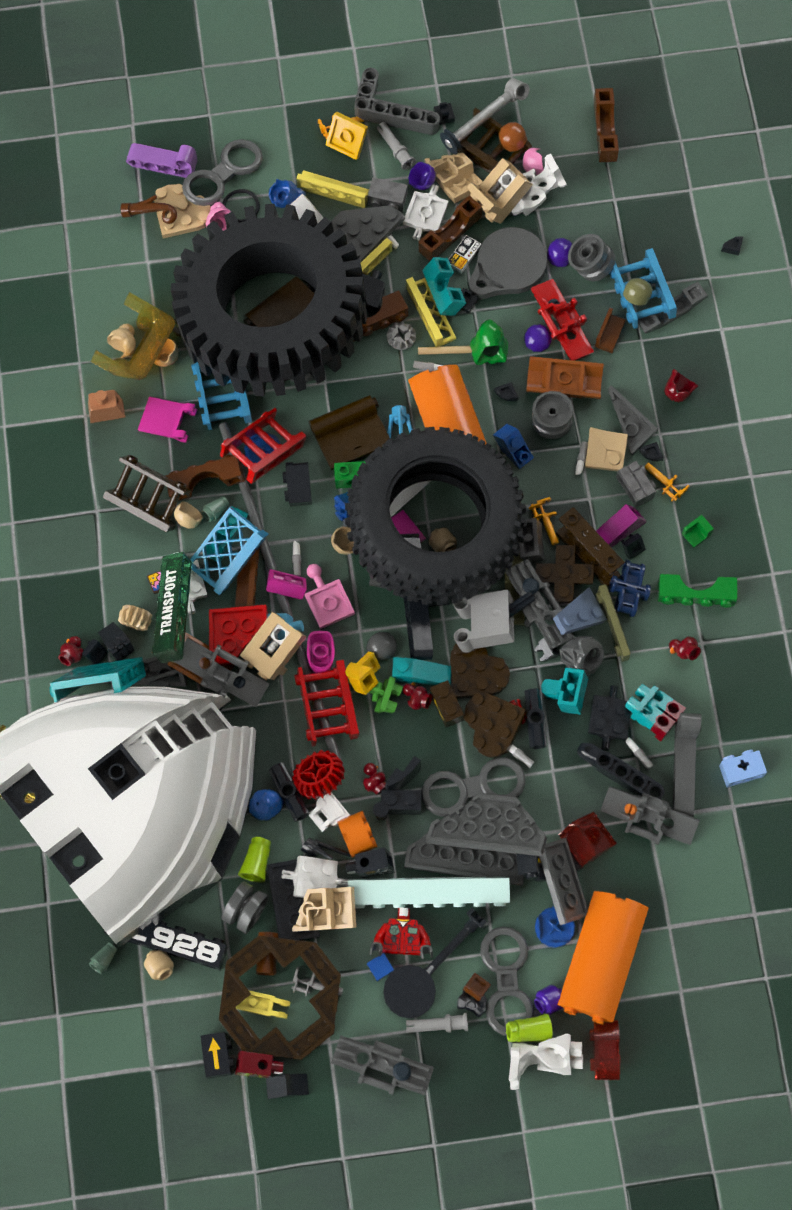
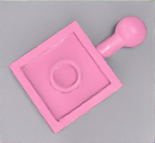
[304,564,355,629]

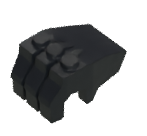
[98,622,135,661]

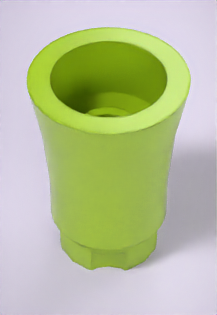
[238,837,271,883]
[506,1014,552,1043]

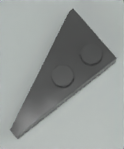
[608,386,658,455]

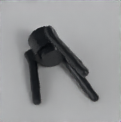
[301,837,351,860]

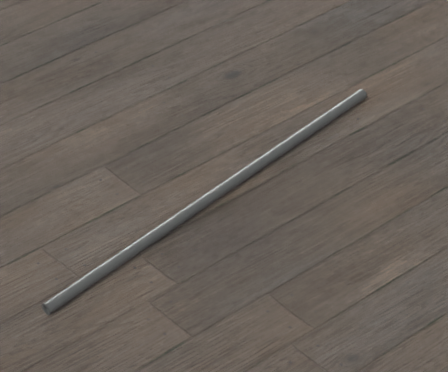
[219,422,344,766]

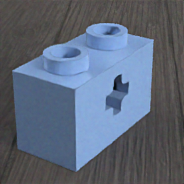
[719,750,767,788]

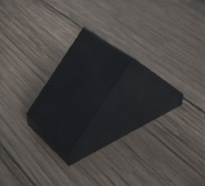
[266,1074,309,1100]

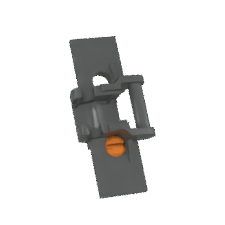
[600,786,700,845]

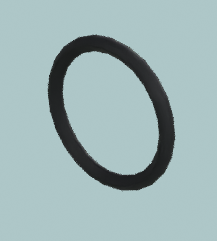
[222,189,260,223]

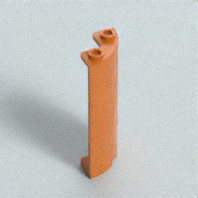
[408,365,487,445]
[557,891,649,1024]

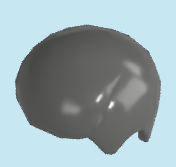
[366,632,397,661]

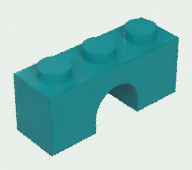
[422,257,466,316]

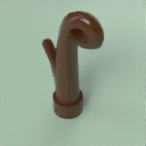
[120,195,177,224]

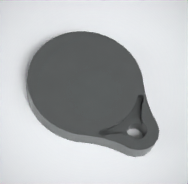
[468,227,547,300]

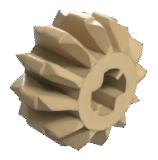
[118,605,152,631]

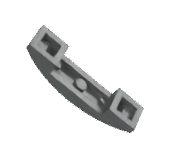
[638,281,708,334]

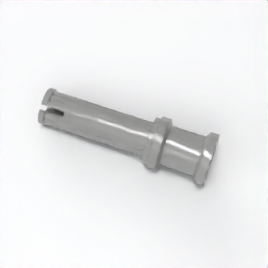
[377,122,416,170]
[406,1013,468,1033]

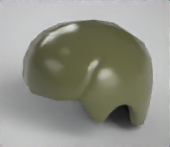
[623,278,653,306]

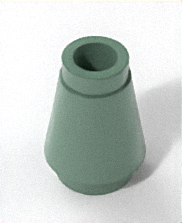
[201,496,229,522]
[89,942,117,974]

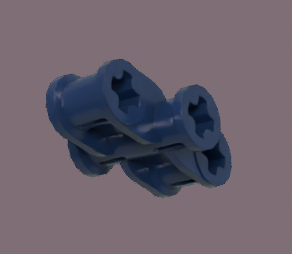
[609,559,651,617]

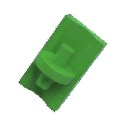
[369,676,403,714]

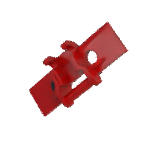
[531,279,594,361]

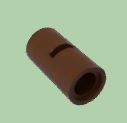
[256,932,278,976]

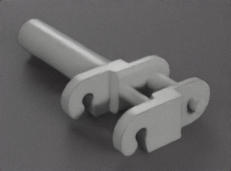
[291,967,343,997]

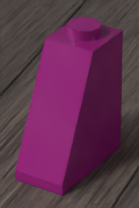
[596,504,647,548]

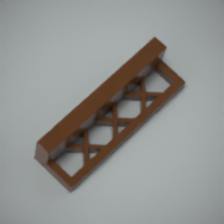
[235,544,260,607]

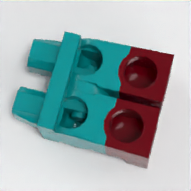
[625,684,686,742]

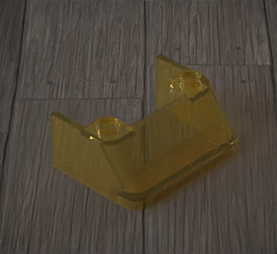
[91,292,175,380]

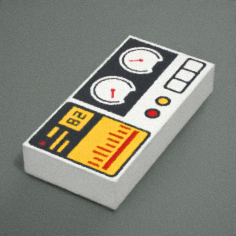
[448,235,481,274]

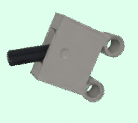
[453,590,535,652]

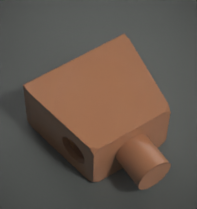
[88,390,125,423]

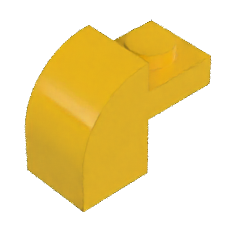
[346,651,381,695]

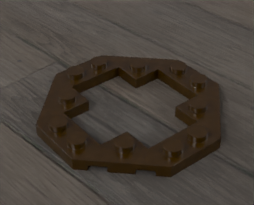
[219,936,341,1060]

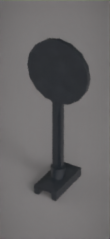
[383,908,489,1019]

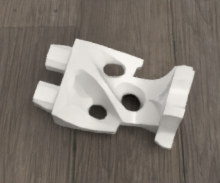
[508,154,567,216]
[509,1034,584,1090]

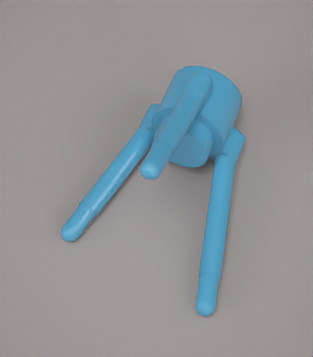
[387,405,413,438]

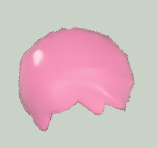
[523,148,544,175]

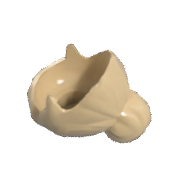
[107,323,136,358]

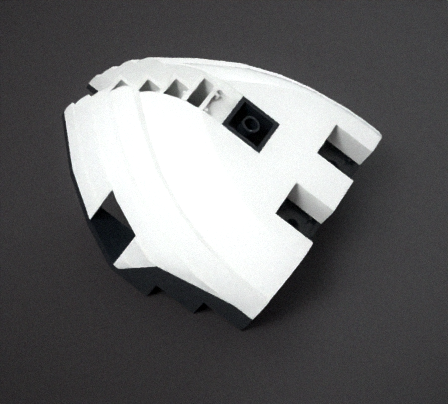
[0,687,257,948]

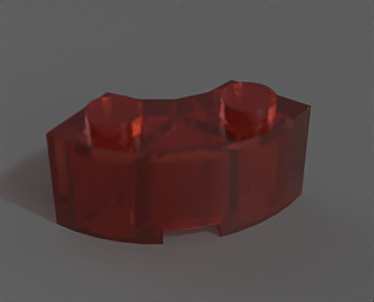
[589,1020,620,1080]

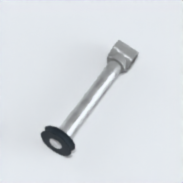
[440,78,530,155]

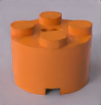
[337,810,378,858]

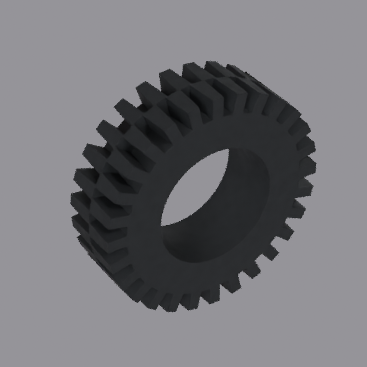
[171,204,367,396]

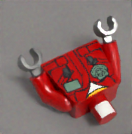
[370,908,433,959]

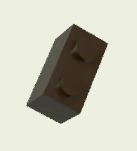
[430,680,464,728]

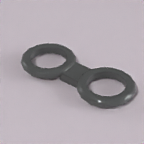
[182,139,263,206]
[421,757,525,817]
[480,927,534,1036]

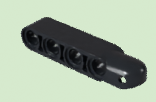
[577,743,665,800]

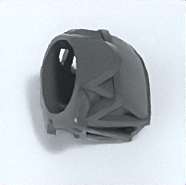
[559,636,604,677]

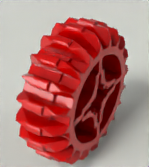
[292,750,345,800]

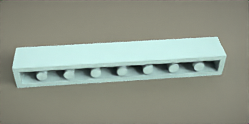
[348,876,510,908]

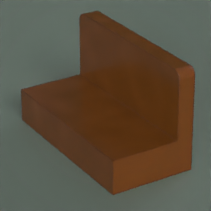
[595,308,626,353]

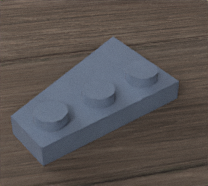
[553,587,607,635]

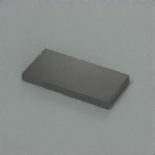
[539,838,588,925]

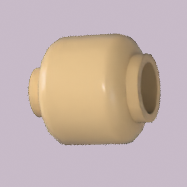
[429,528,457,552]
[144,950,174,981]

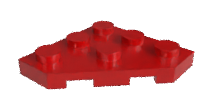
[209,605,268,666]

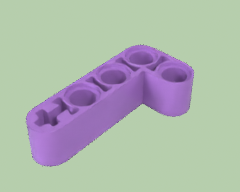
[126,143,198,178]

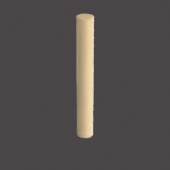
[418,346,472,355]

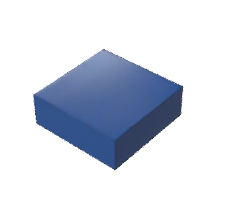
[367,953,394,981]

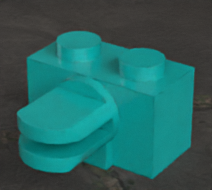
[541,668,588,715]

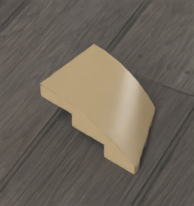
[424,153,483,204]
[292,887,356,931]

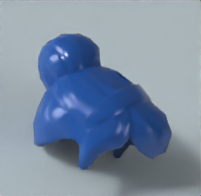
[269,179,307,208]
[248,789,284,821]

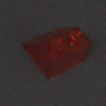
[558,812,617,866]

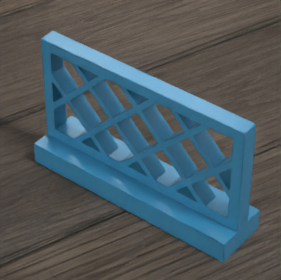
[186,507,269,595]

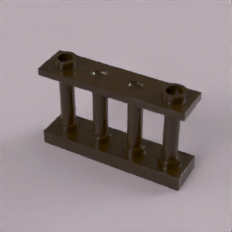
[458,107,532,180]
[102,455,191,532]
[556,507,625,588]

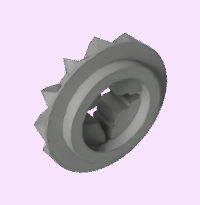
[387,321,416,350]

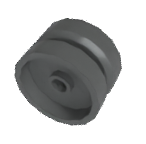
[568,234,615,281]
[532,391,574,439]
[221,881,269,934]

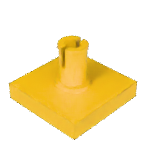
[326,112,368,160]

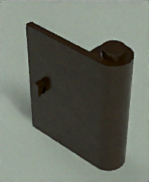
[244,276,314,327]
[308,395,390,470]

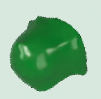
[470,320,508,365]

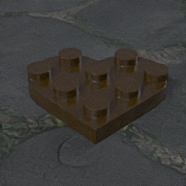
[450,640,510,699]
[464,693,527,758]

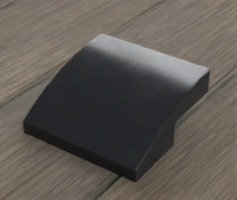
[385,756,421,790]

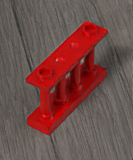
[220,408,306,484]
[294,660,359,747]

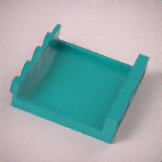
[50,657,146,702]

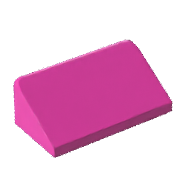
[266,569,307,600]

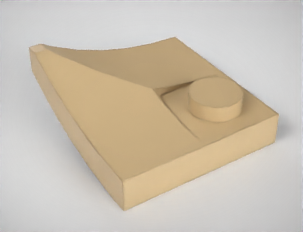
[585,427,628,471]

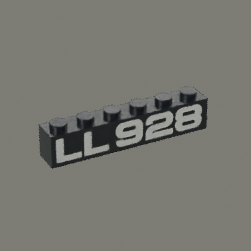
[104,921,228,971]

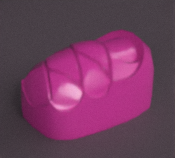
[307,631,335,673]

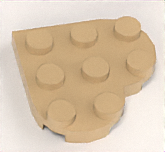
[154,184,211,239]

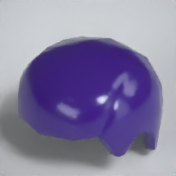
[408,162,436,190]
[547,238,572,267]
[523,324,552,352]

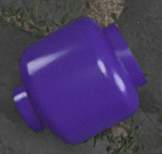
[534,985,562,1015]

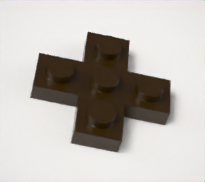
[536,545,594,603]

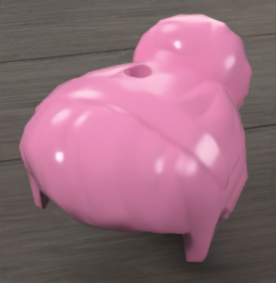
[206,202,231,231]

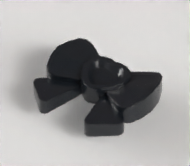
[457,990,488,1017]

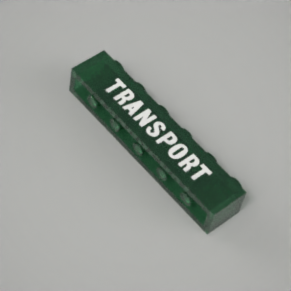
[152,552,192,663]

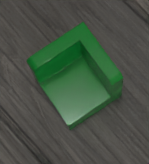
[682,515,714,547]

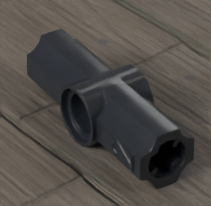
[524,688,547,750]
[268,762,310,822]

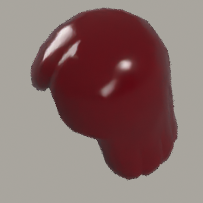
[664,369,698,403]

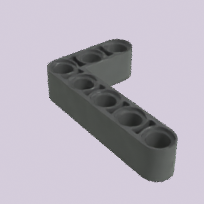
[354,68,440,135]
[672,713,701,817]

